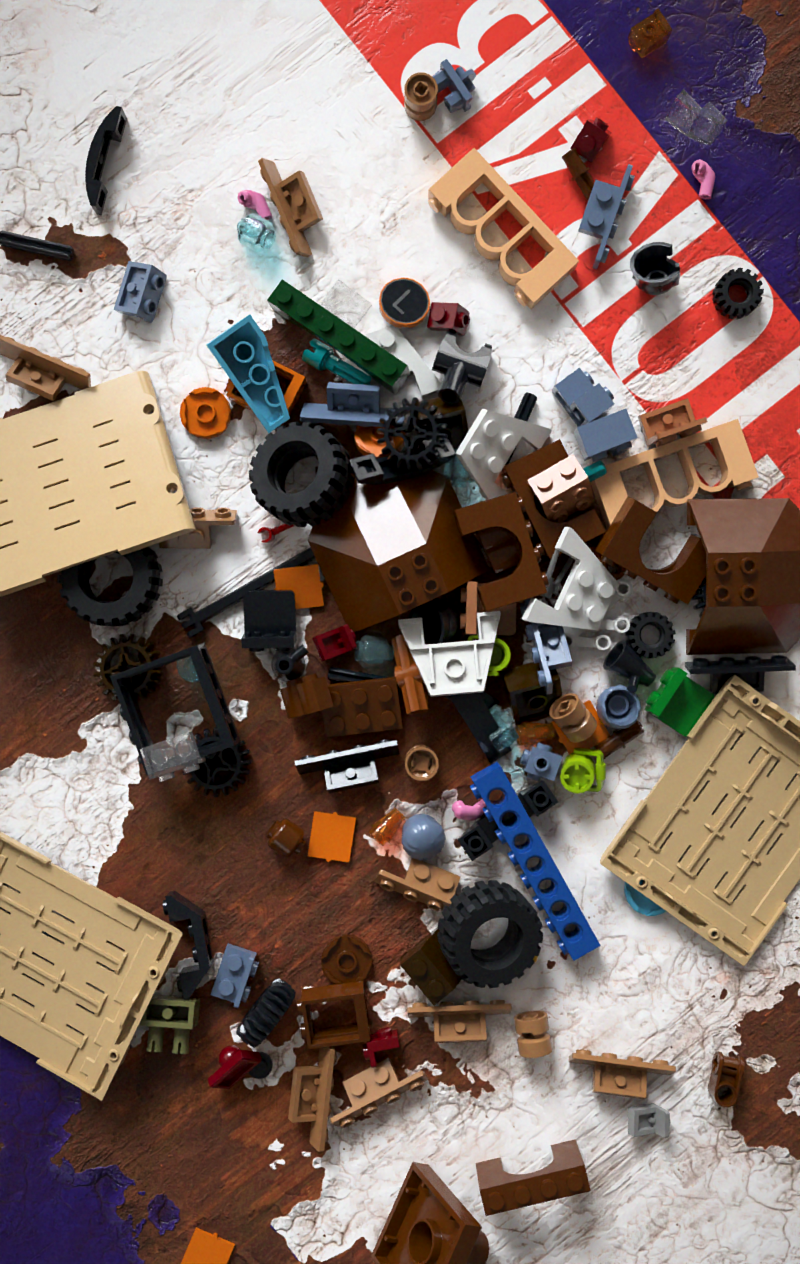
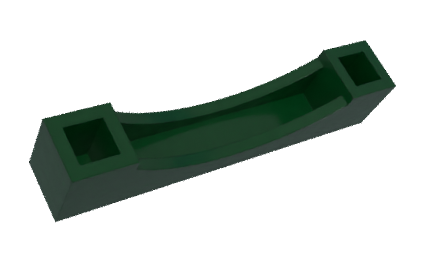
[267,279,411,395]

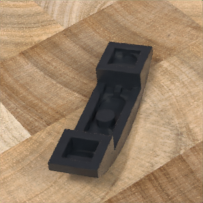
[85,106,127,216]
[349,439,456,485]
[448,693,512,764]

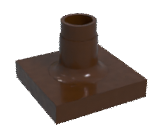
[371,1162,489,1264]

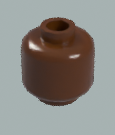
[266,818,306,857]

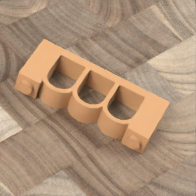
[428,148,579,310]
[590,419,759,530]

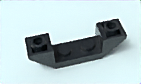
[457,780,558,861]
[163,891,214,1000]

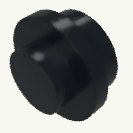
[248,1052,273,1079]

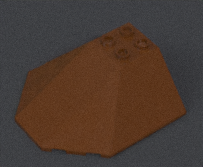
[307,470,490,632]
[686,498,800,655]

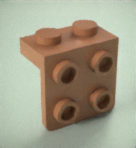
[638,398,708,447]
[527,454,595,523]
[460,582,516,635]

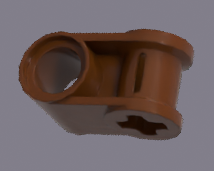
[708,1051,745,1107]

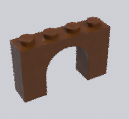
[501,439,606,561]
[453,491,549,612]
[595,496,706,604]
[476,1140,591,1216]

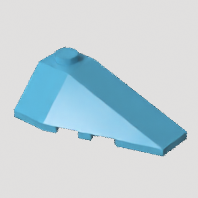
[205,314,290,433]

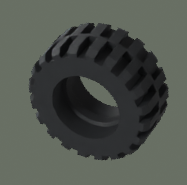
[249,421,354,527]
[57,546,163,627]
[437,880,543,988]

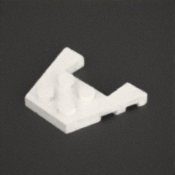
[347,325,441,397]
[455,409,552,500]
[522,527,619,631]
[398,611,501,697]

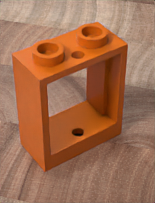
[226,360,307,426]

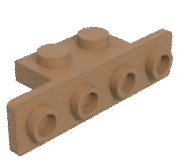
[258,158,323,257]
[0,335,91,401]
[159,507,237,549]
[375,858,460,912]
[407,1000,512,1043]
[288,1046,337,1152]
[568,1050,676,1099]
[330,1058,429,1128]

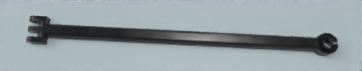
[177,547,316,638]

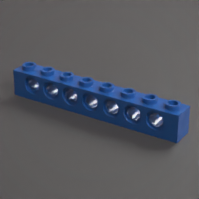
[470,762,601,961]

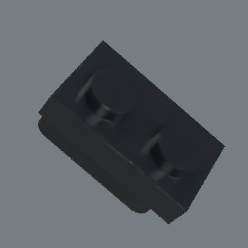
[241,590,297,652]

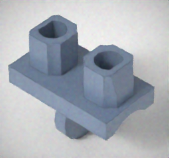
[432,59,476,113]

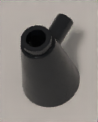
[603,640,656,693]
[271,644,309,682]

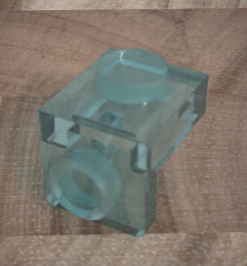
[489,704,519,751]

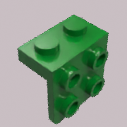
[644,667,714,737]

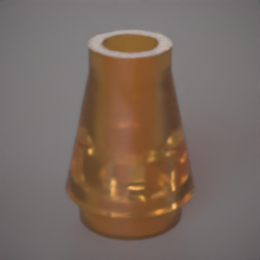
[515,722,555,747]
[368,807,405,846]

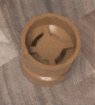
[404,72,438,121]
[549,693,597,743]
[405,744,439,781]
[514,1010,553,1058]

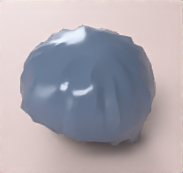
[596,684,641,729]
[402,813,446,861]

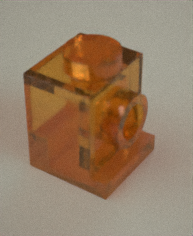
[628,8,672,59]

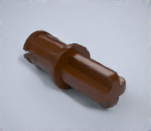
[561,148,594,200]
[594,720,645,759]

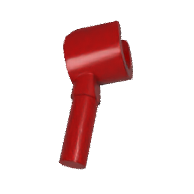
[258,524,294,543]

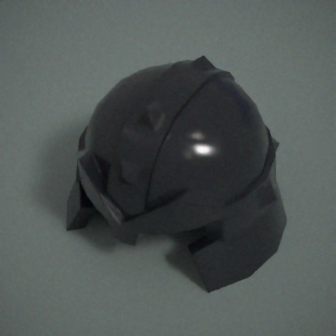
[630,242,680,295]
[410,598,460,644]

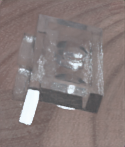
[140,732,206,782]

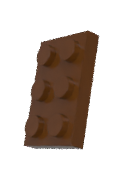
[322,677,403,737]

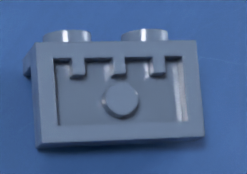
[113,261,167,323]
[211,943,259,1008]

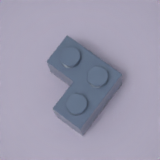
[552,367,615,427]
[573,409,638,462]

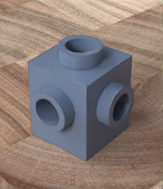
[520,742,563,781]

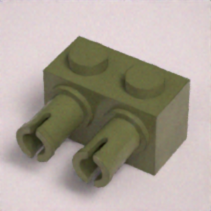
[140,995,200,1054]

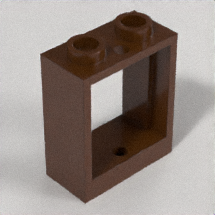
[297,981,370,1049]

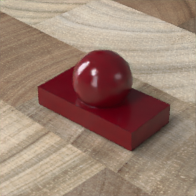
[207,1045,262,1089]

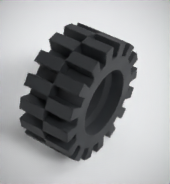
[712,268,764,319]
[625,612,676,658]

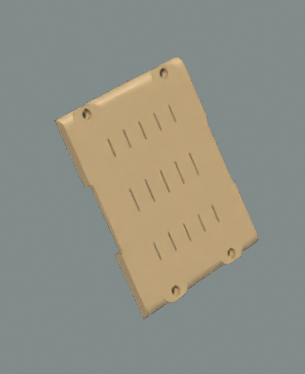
[0,371,196,597]
[600,675,800,966]
[0,832,182,1101]

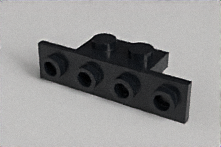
[685,655,796,693]
[295,740,400,793]

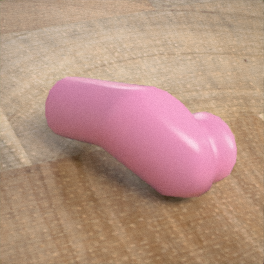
[692,159,715,199]
[237,190,272,222]
[452,799,486,821]

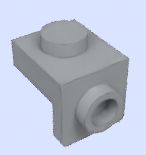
[628,1103,670,1138]

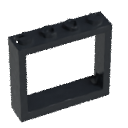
[110,642,241,776]

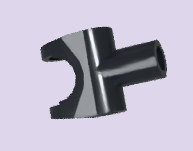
[432,330,492,405]

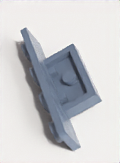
[578,164,635,269]
[300,382,405,428]
[520,599,572,694]

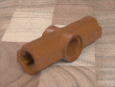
[391,635,430,715]

